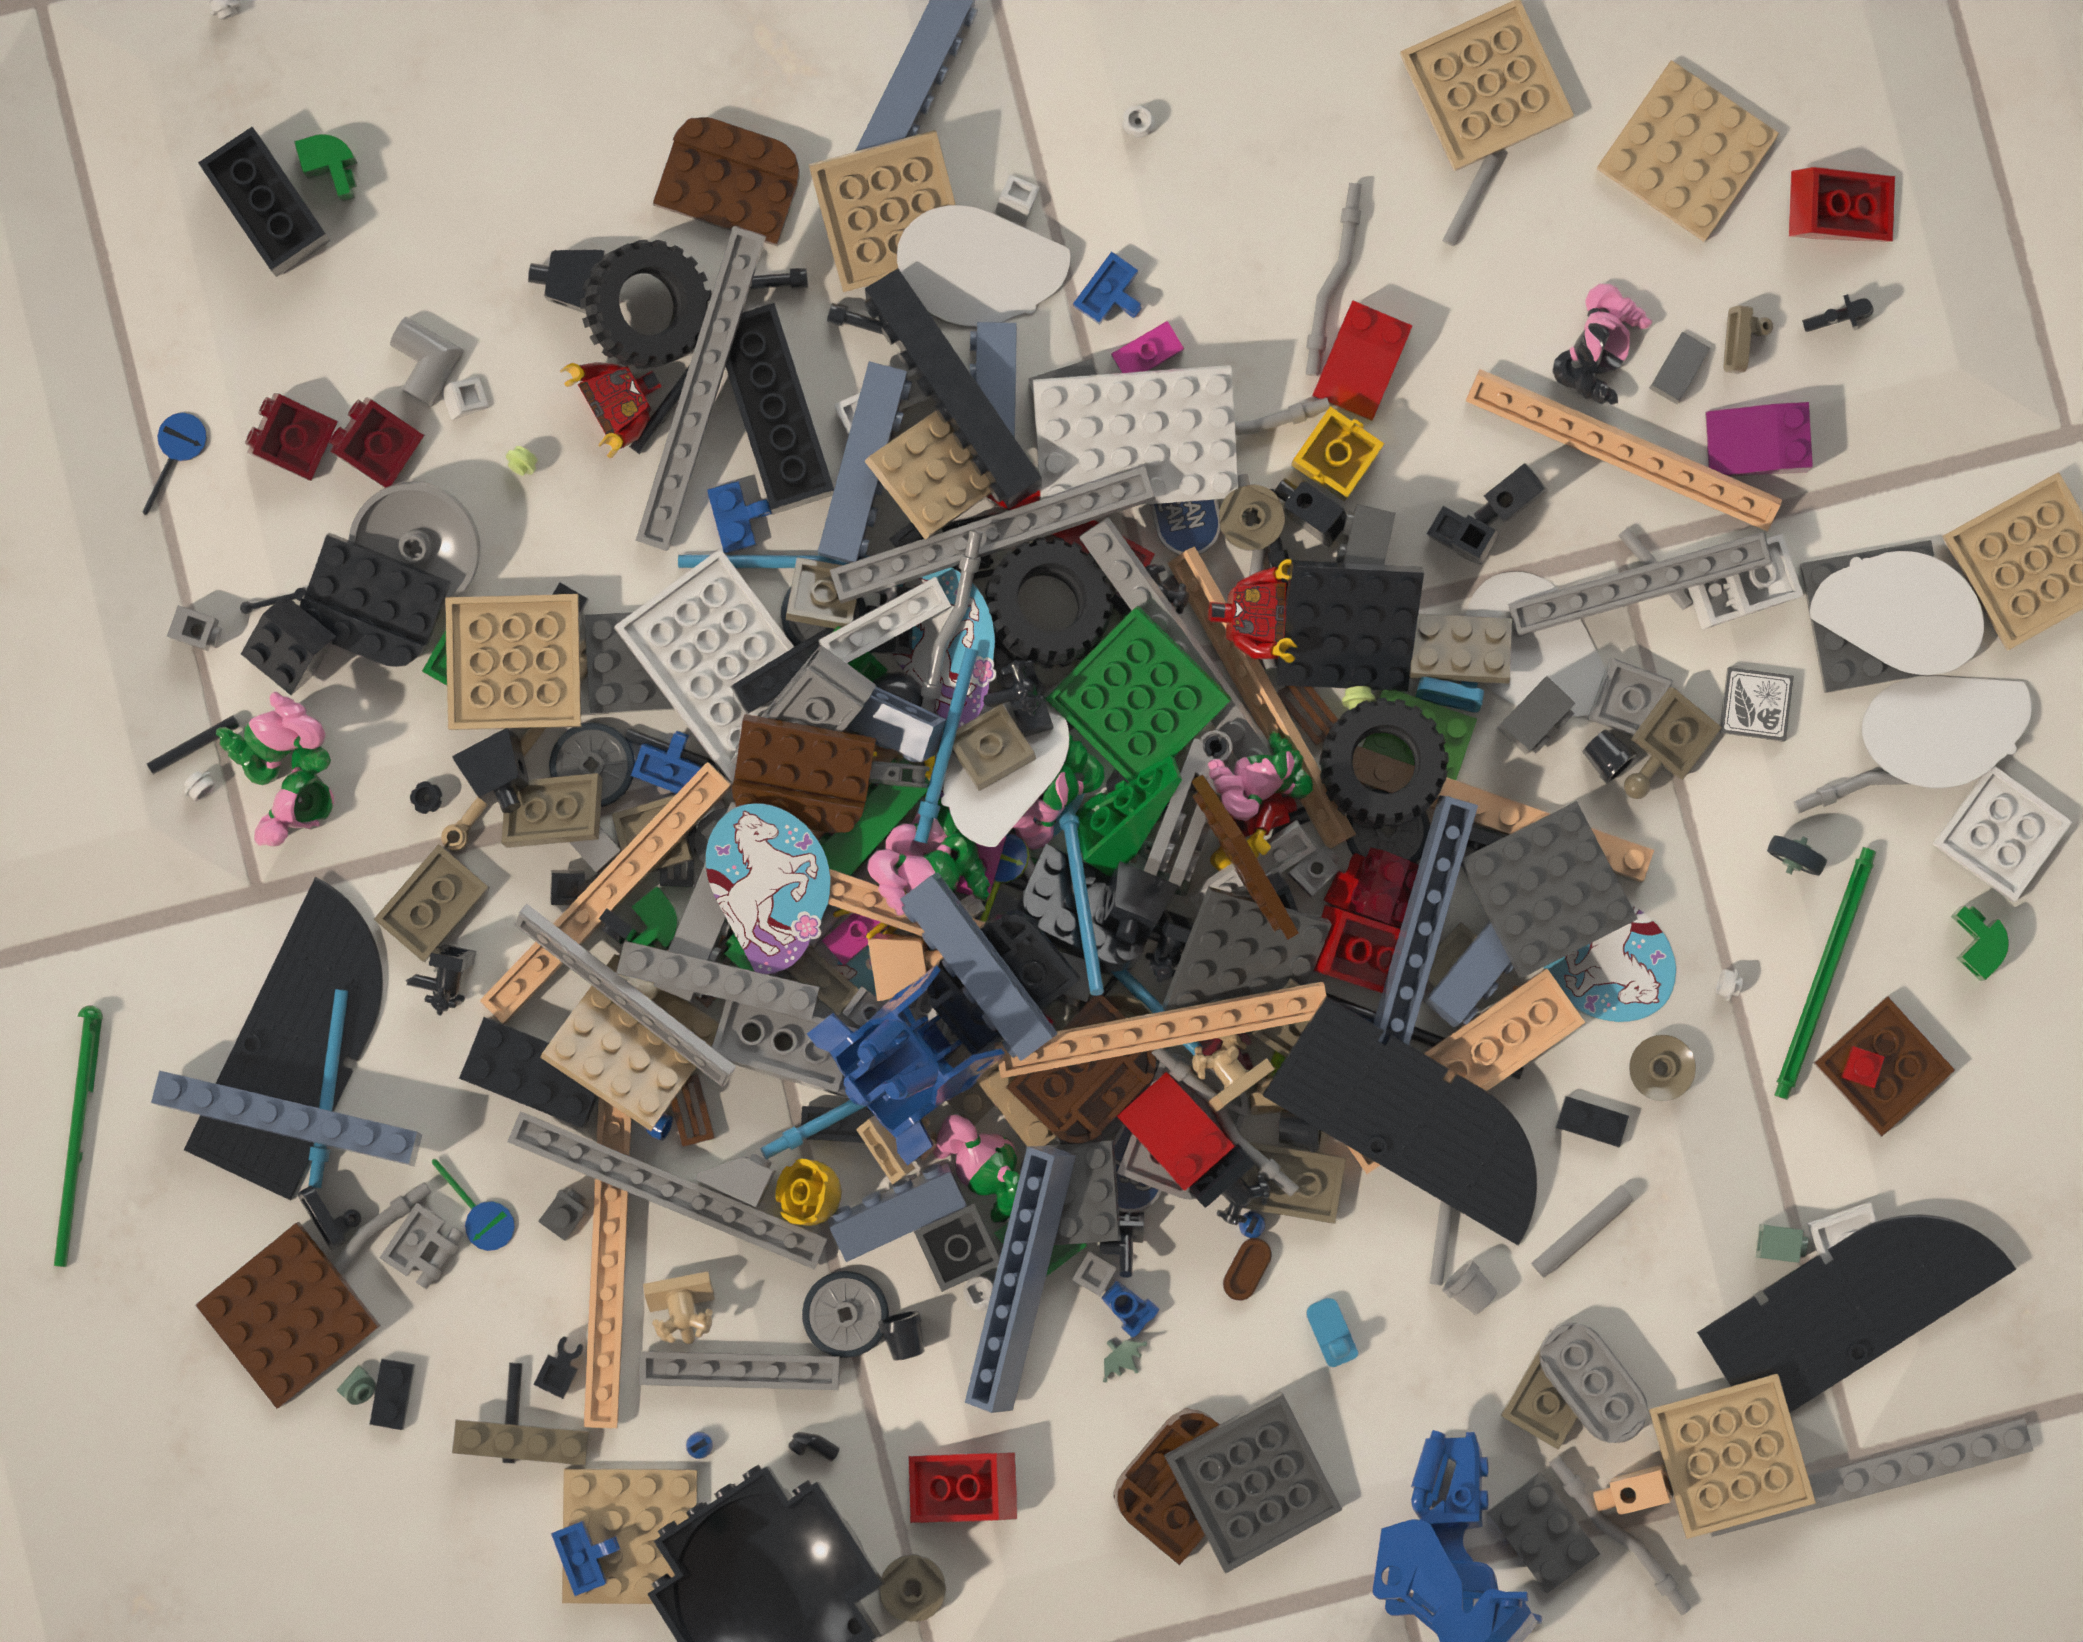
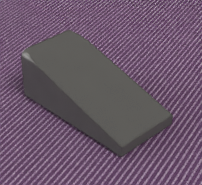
[1649,332,1710,404]

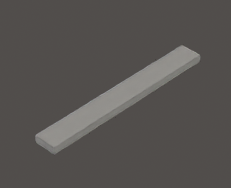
[1508,532,1773,637]
[515,904,736,1087]

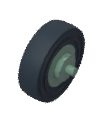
[1767,835,1827,876]

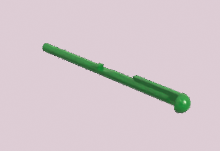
[53,1005,103,1267]

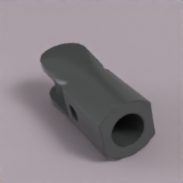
[869,761,930,788]

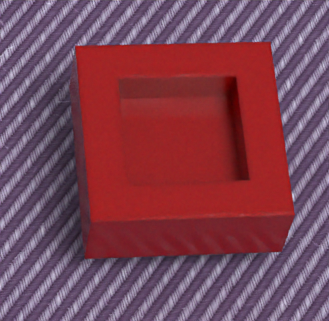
[1841,1046,1885,1088]

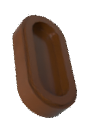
[1223,1238,1272,1301]

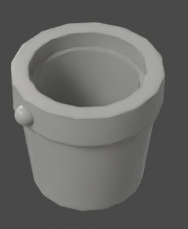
[1442,1260,1497,1315]

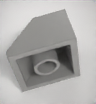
[695,1154,776,1207]

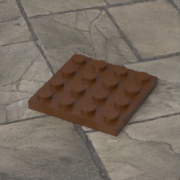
[1191,774,1299,940]
[195,1222,381,1409]

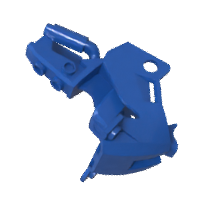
[807,965,1005,1166]
[1373,1430,1542,1642]

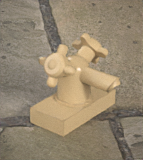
[1192,1034,1274,1113]
[856,1116,937,1184]
[643,1271,715,1344]

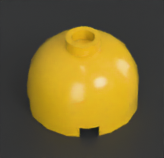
[775,1159,842,1226]

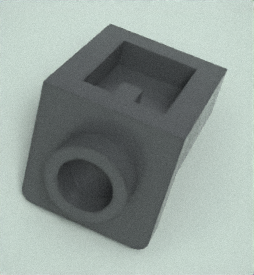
[538,1188,589,1241]

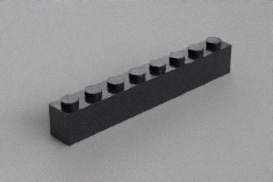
[863,268,1042,509]

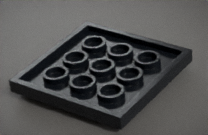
[1276,560,1424,691]

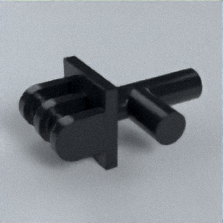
[1802,294,1874,332]
[1100,1212,1144,1278]

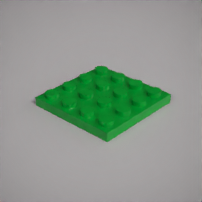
[1045,605,1232,782]

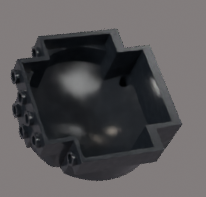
[647,1465,885,1642]

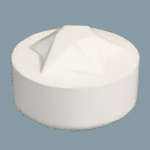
[963,1276,994,1311]

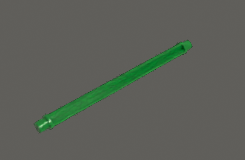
[1774,847,1876,1100]

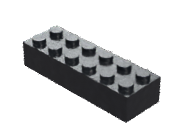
[726,303,834,515]

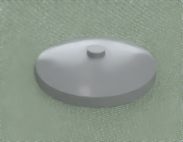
[348,481,480,608]

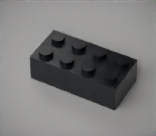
[198,126,331,277]
[459,1017,598,1128]

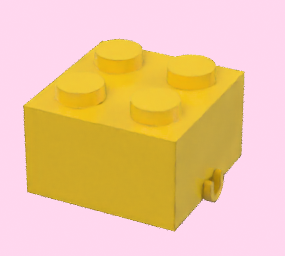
[1291,406,1385,502]

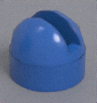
[646,1113,673,1141]
[1239,1212,1265,1238]
[686,1432,713,1459]

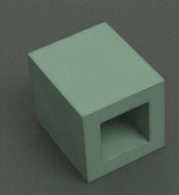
[1756,1224,1808,1263]

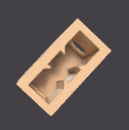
[868,934,943,1001]
[1593,1464,1673,1515]

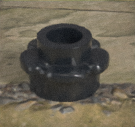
[410,781,442,814]

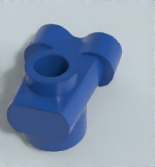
[1101,1281,1159,1338]

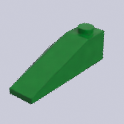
[1075,756,1182,877]

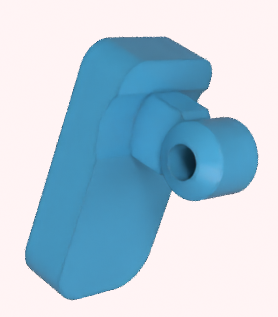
[1416,677,1485,713]
[1306,1298,1358,1367]

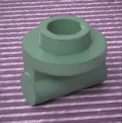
[337,1365,375,1405]

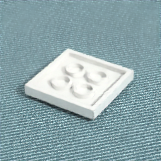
[1932,766,2072,903]

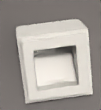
[995,175,1040,224]
[442,376,489,420]

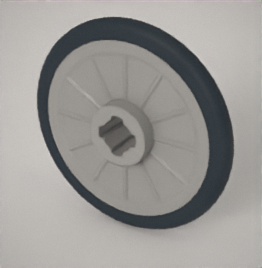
[802,1271,889,1358]

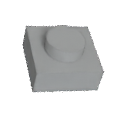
[1072,1251,1117,1297]

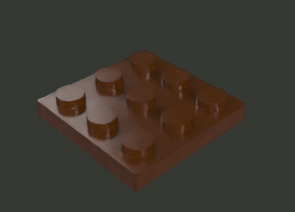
[1813,996,1955,1137]

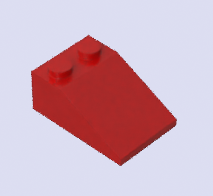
[1789,167,1895,242]
[1312,300,1413,421]
[1314,905,1401,993]
[1117,1072,1235,1191]
[908,1452,1017,1523]

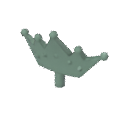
[1103,1339,1147,1383]

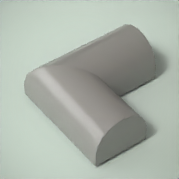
[390,317,464,407]

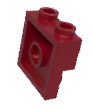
[245,393,338,481]
[329,397,425,488]
[1349,847,1419,929]

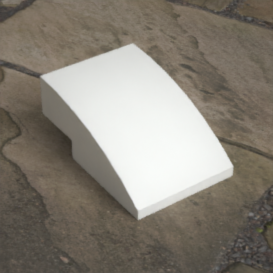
[1688,534,1804,630]

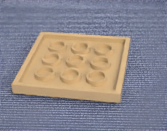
[1400,0,1574,172]
[1596,60,1779,242]
[808,130,956,292]
[1942,472,2083,651]
[445,594,582,730]
[540,954,719,1131]
[1649,1374,1816,1539]
[562,1469,698,1604]

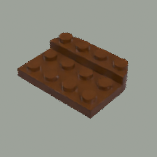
[653,117,800,246]
[732,714,876,833]
[1006,994,1156,1143]
[1113,1408,1220,1566]

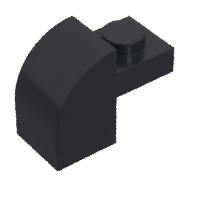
[1426,506,1499,565]

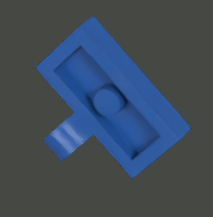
[1073,251,1142,325]
[707,481,772,554]
[631,731,703,793]
[551,1520,621,1596]

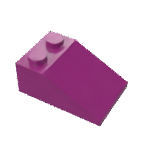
[1705,402,1813,477]

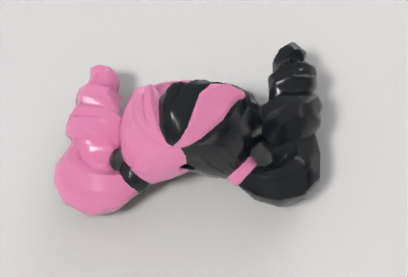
[1552,284,1652,405]

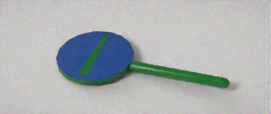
[432,1159,515,1251]

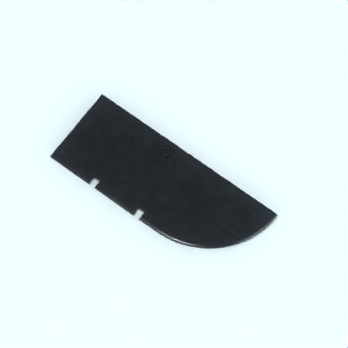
[184,877,383,1200]
[1262,996,1537,1246]
[1697,1214,2016,1413]

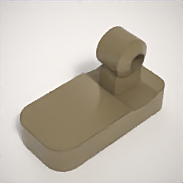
[1723,305,1773,374]

